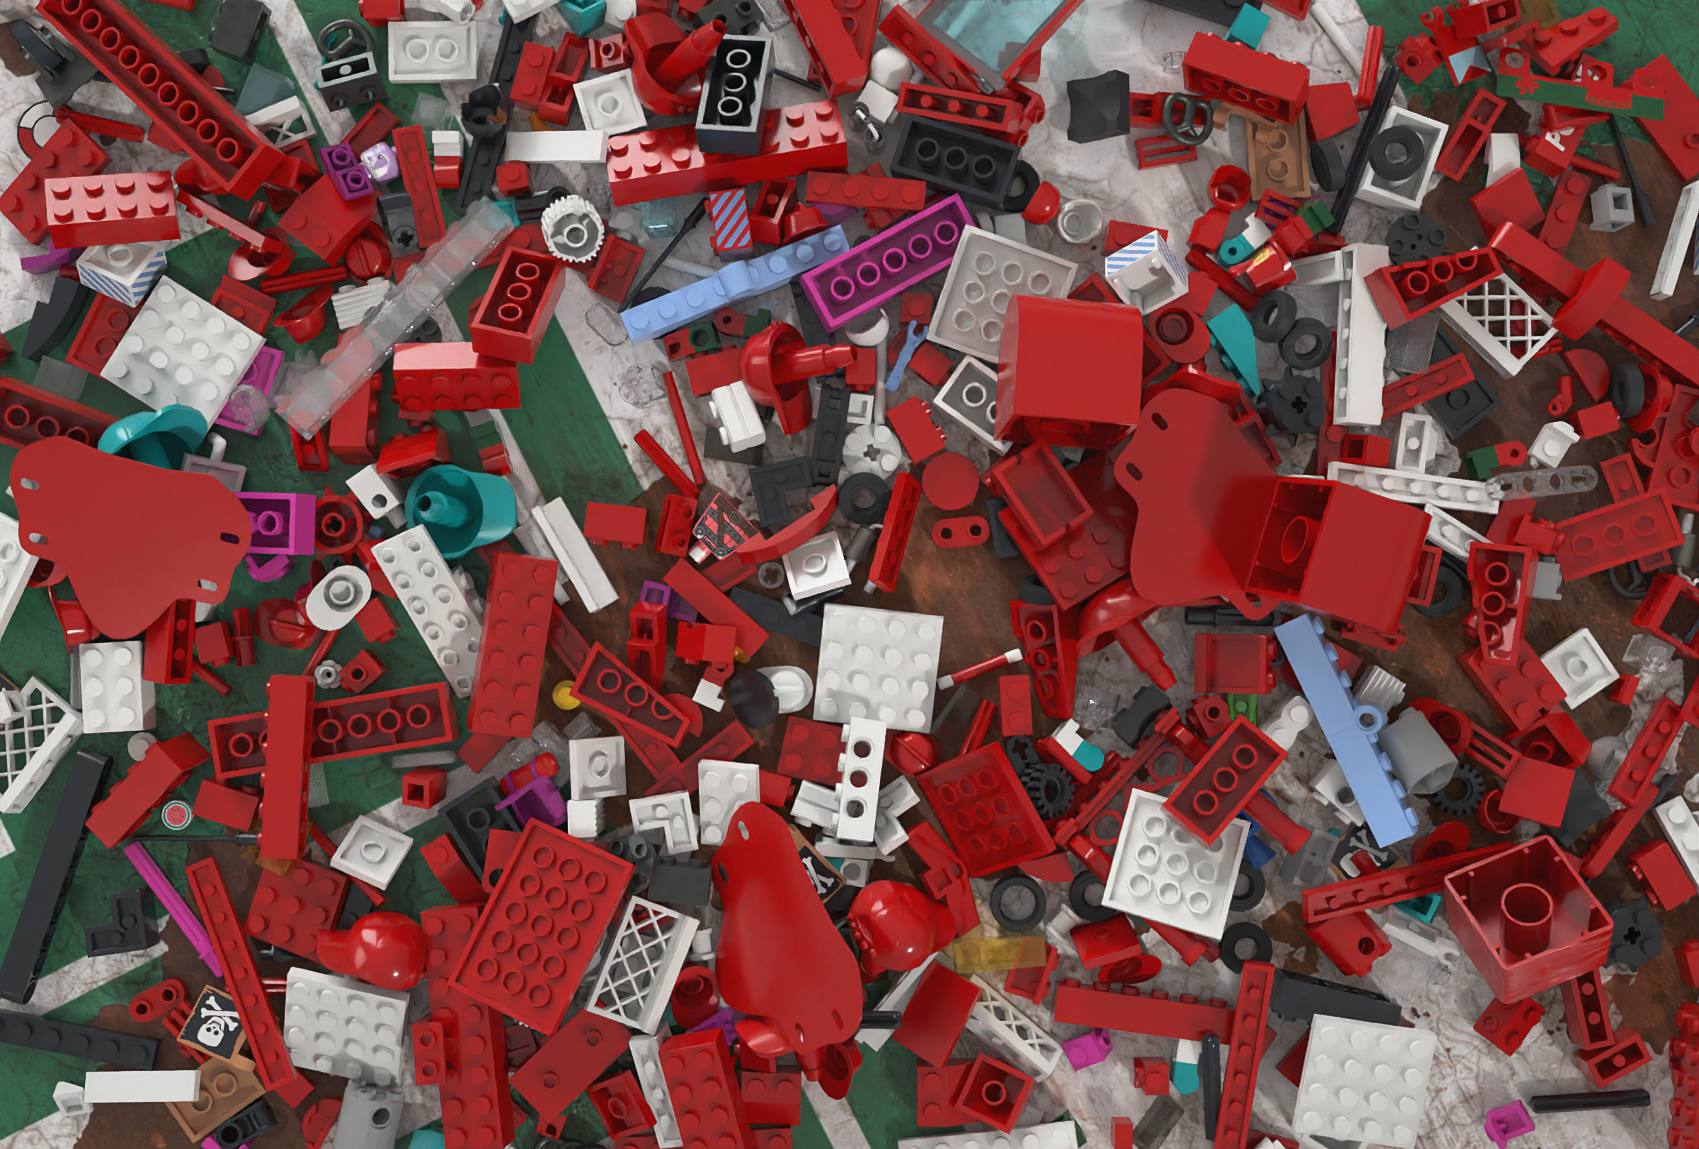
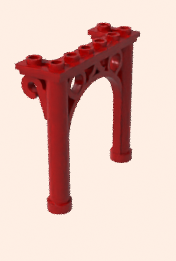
[1052,706,1313,967]

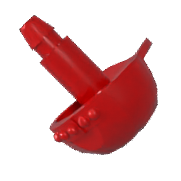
[623,12,726,118]
[738,321,858,436]
[1140,356,1242,430]
[1074,576,1177,692]
[847,880,956,984]
[316,910,426,990]
[735,1009,843,1082]

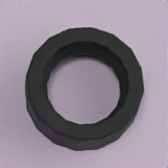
[989,873,1047,933]

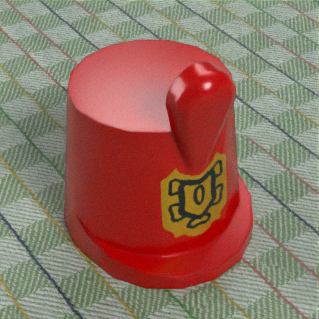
[1228,237,1296,299]

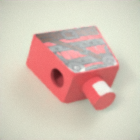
[687,492,759,564]

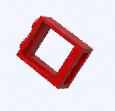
[1630,572,1699,660]

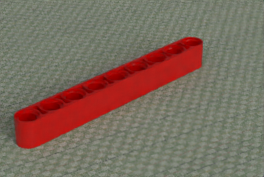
[1486,221,1699,390]

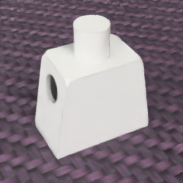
[346,463,408,529]

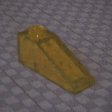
[952,935,1047,974]

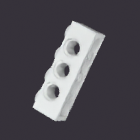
[830,717,887,843]

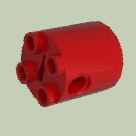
[1303,910,1393,978]

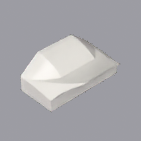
[1390,412,1438,474]

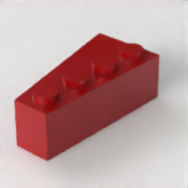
[1363,247,1504,331]
[329,334,385,465]
[569,641,692,749]
[85,731,212,849]

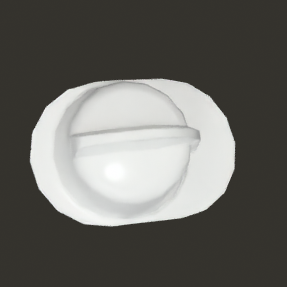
[306,565,372,631]
[756,666,813,713]

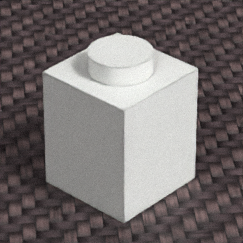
[854,80,901,130]

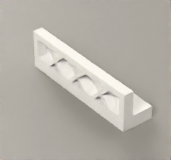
[245,96,318,148]
[531,497,620,613]
[854,950,953,1052]
[965,974,1063,1083]
[628,1021,683,1149]

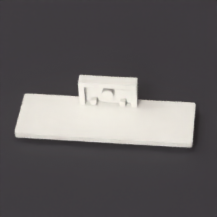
[371,524,486,699]

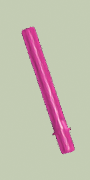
[124,841,224,978]

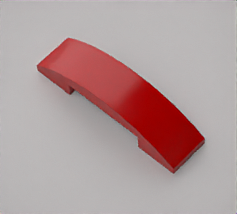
[735,484,839,565]

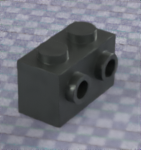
[209,0,272,66]
[692,0,764,36]
[314,51,387,112]
[647,856,713,906]

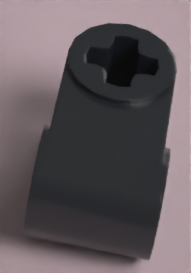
[376,190,418,252]
[215,1097,279,1149]

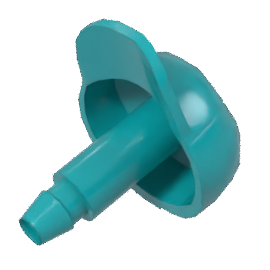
[98,404,208,471]
[403,465,517,560]

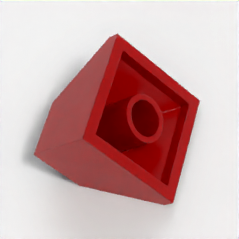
[954,1052,1037,1135]

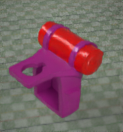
[494,752,568,829]

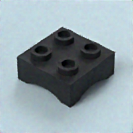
[1067,69,1130,144]
[1112,683,1173,750]
[1541,767,1613,848]

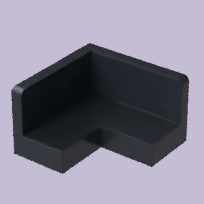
[748,456,813,528]
[84,886,160,958]

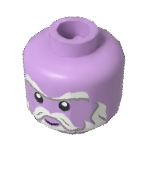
[358,142,402,186]

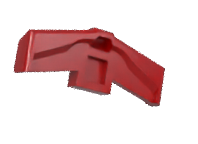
[905,821,980,939]

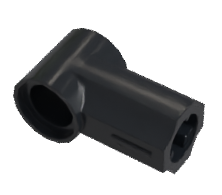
[515,186,572,222]

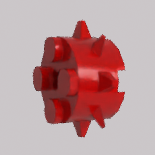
[314,486,374,565]

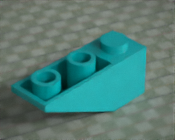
[1205,303,1260,399]

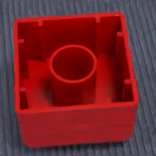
[1443,835,1614,1004]

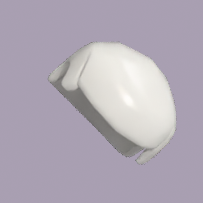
[867,47,913,93]
[1055,199,1104,245]
[845,308,889,347]

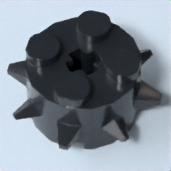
[1253,366,1326,447]
[1602,893,1664,973]

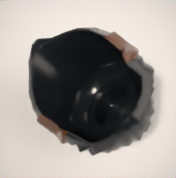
[460,82,509,137]

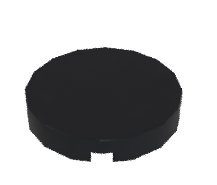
[729,670,780,729]

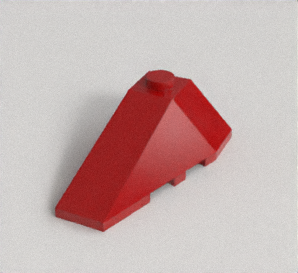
[1467,541,1539,667]
[1009,599,1080,720]

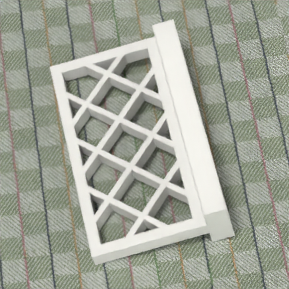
[1432,246,1558,380]
[0,676,83,813]
[584,894,700,1035]

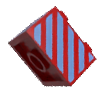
[704,188,756,263]

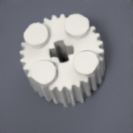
[541,195,605,263]

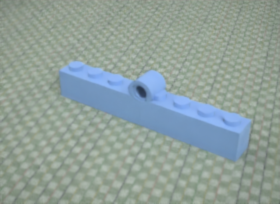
[620,225,850,347]
[1274,612,1419,848]

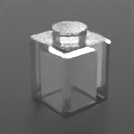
[411,92,456,133]
[1622,634,1676,674]

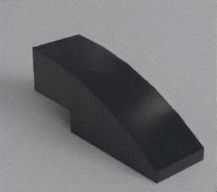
[21,276,91,363]

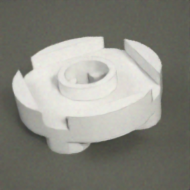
[842,423,901,480]

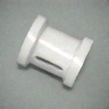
[1043,902,1083,942]
[689,926,715,961]

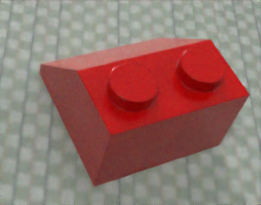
[1499,703,1593,770]
[741,1064,802,1126]

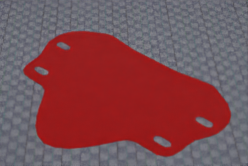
[1114,389,1280,620]
[10,436,252,639]
[710,801,863,1056]

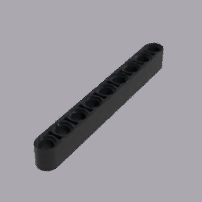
[0,747,114,1005]

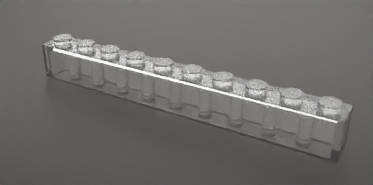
[275,196,515,441]

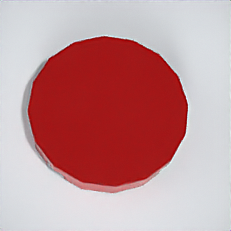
[921,452,980,510]

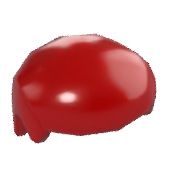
[1207,164,1252,212]
[1021,181,1061,226]
[1476,788,1521,834]

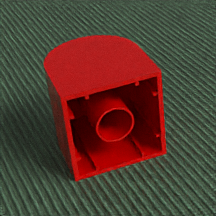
[993,294,1143,451]
[1243,476,1433,636]

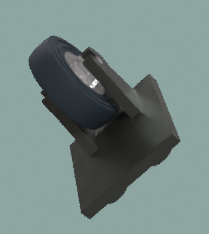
[11,19,99,110]

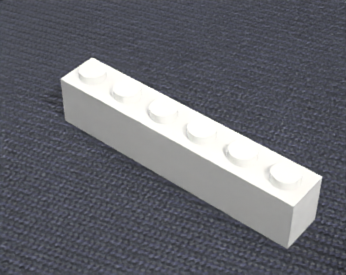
[1333,243,1390,427]

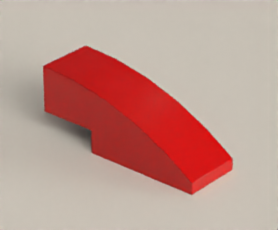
[538,32,591,127]
[1434,88,1507,182]
[1130,91,1211,129]
[1233,386,1283,469]
[627,601,667,695]

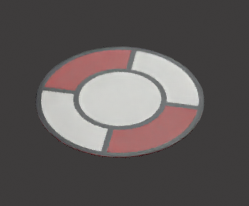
[17,100,74,160]

